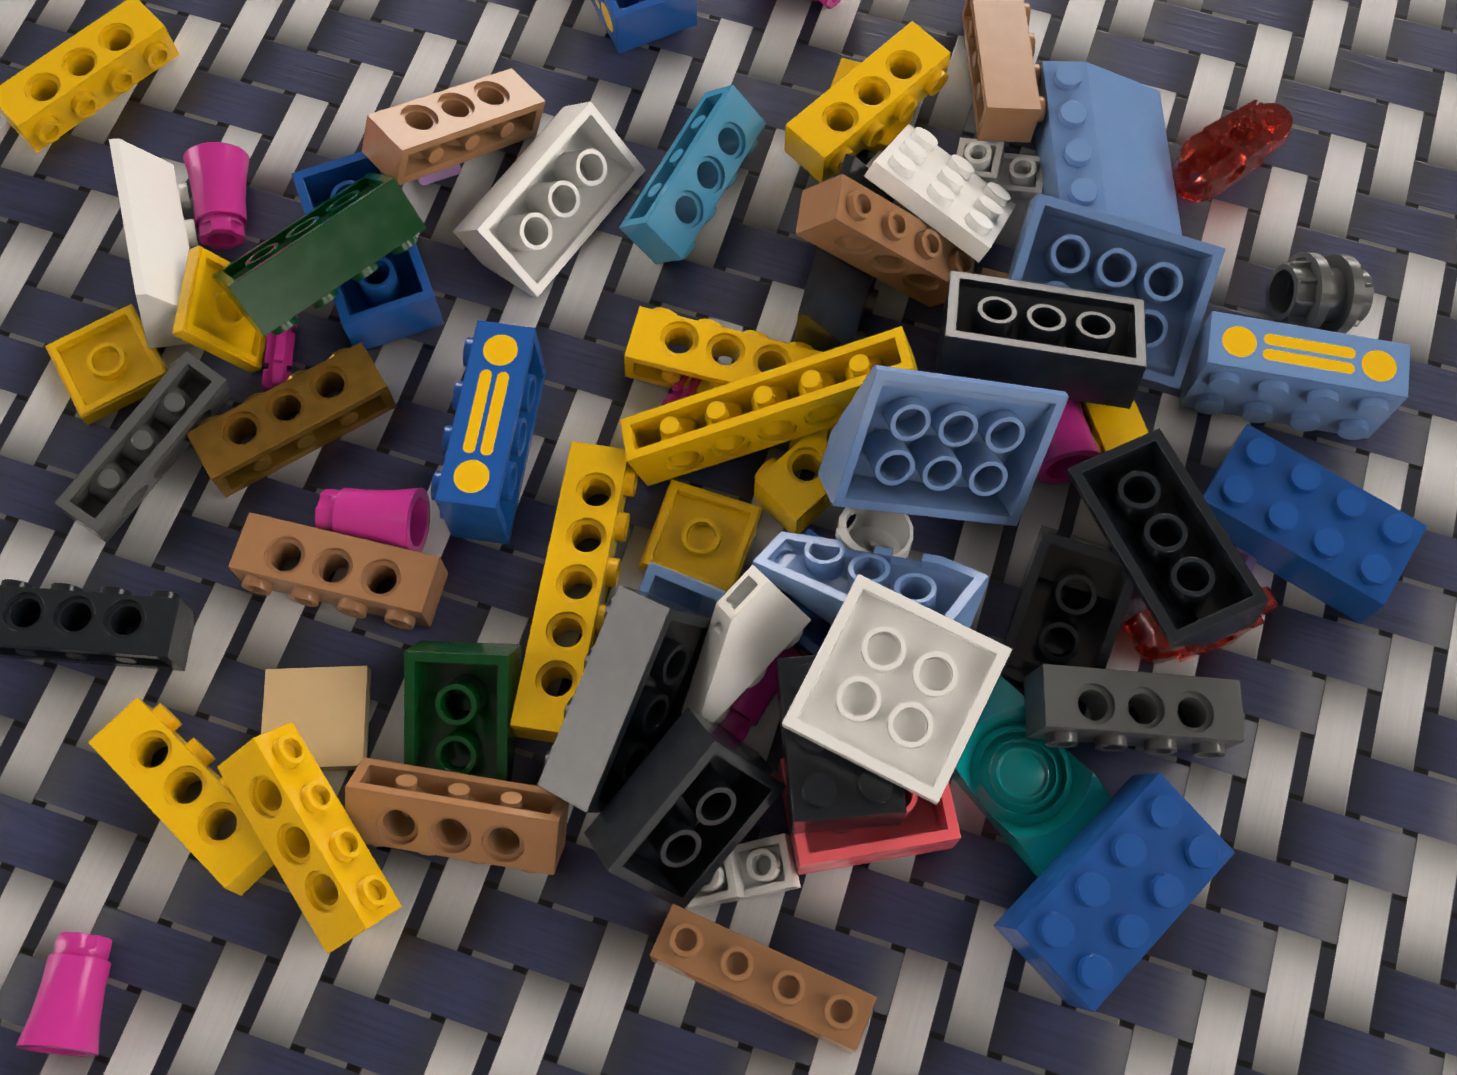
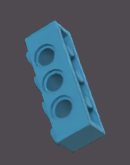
[619,85,766,264]

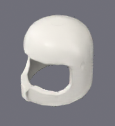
[835,507,914,558]

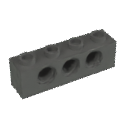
[55,351,231,543]
[1024,664,1246,759]

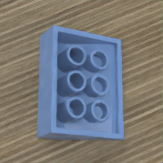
[1034,61,1182,235]
[1007,193,1226,389]
[818,365,1069,526]

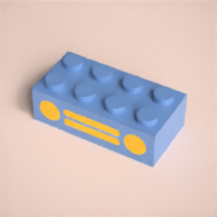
[1179,311,1410,440]

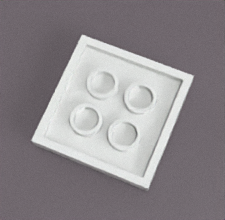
[864,124,1016,263]
[782,574,1012,805]

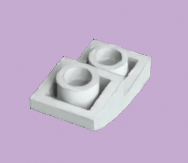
[956,137,1043,202]
[688,833,801,908]

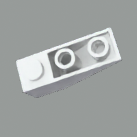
[682,565,811,725]

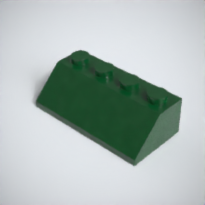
[212,172,426,336]

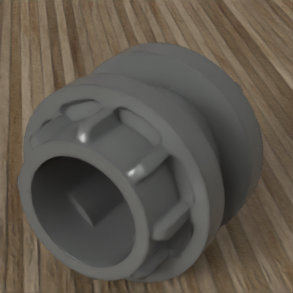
[1266,252,1374,334]

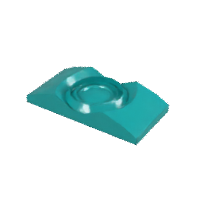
[951,676,1112,877]

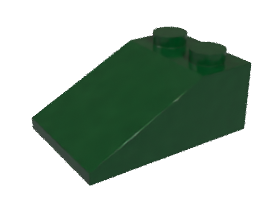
[404,640,521,782]

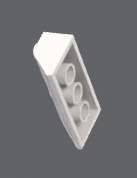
[453,101,646,297]
[109,138,198,349]

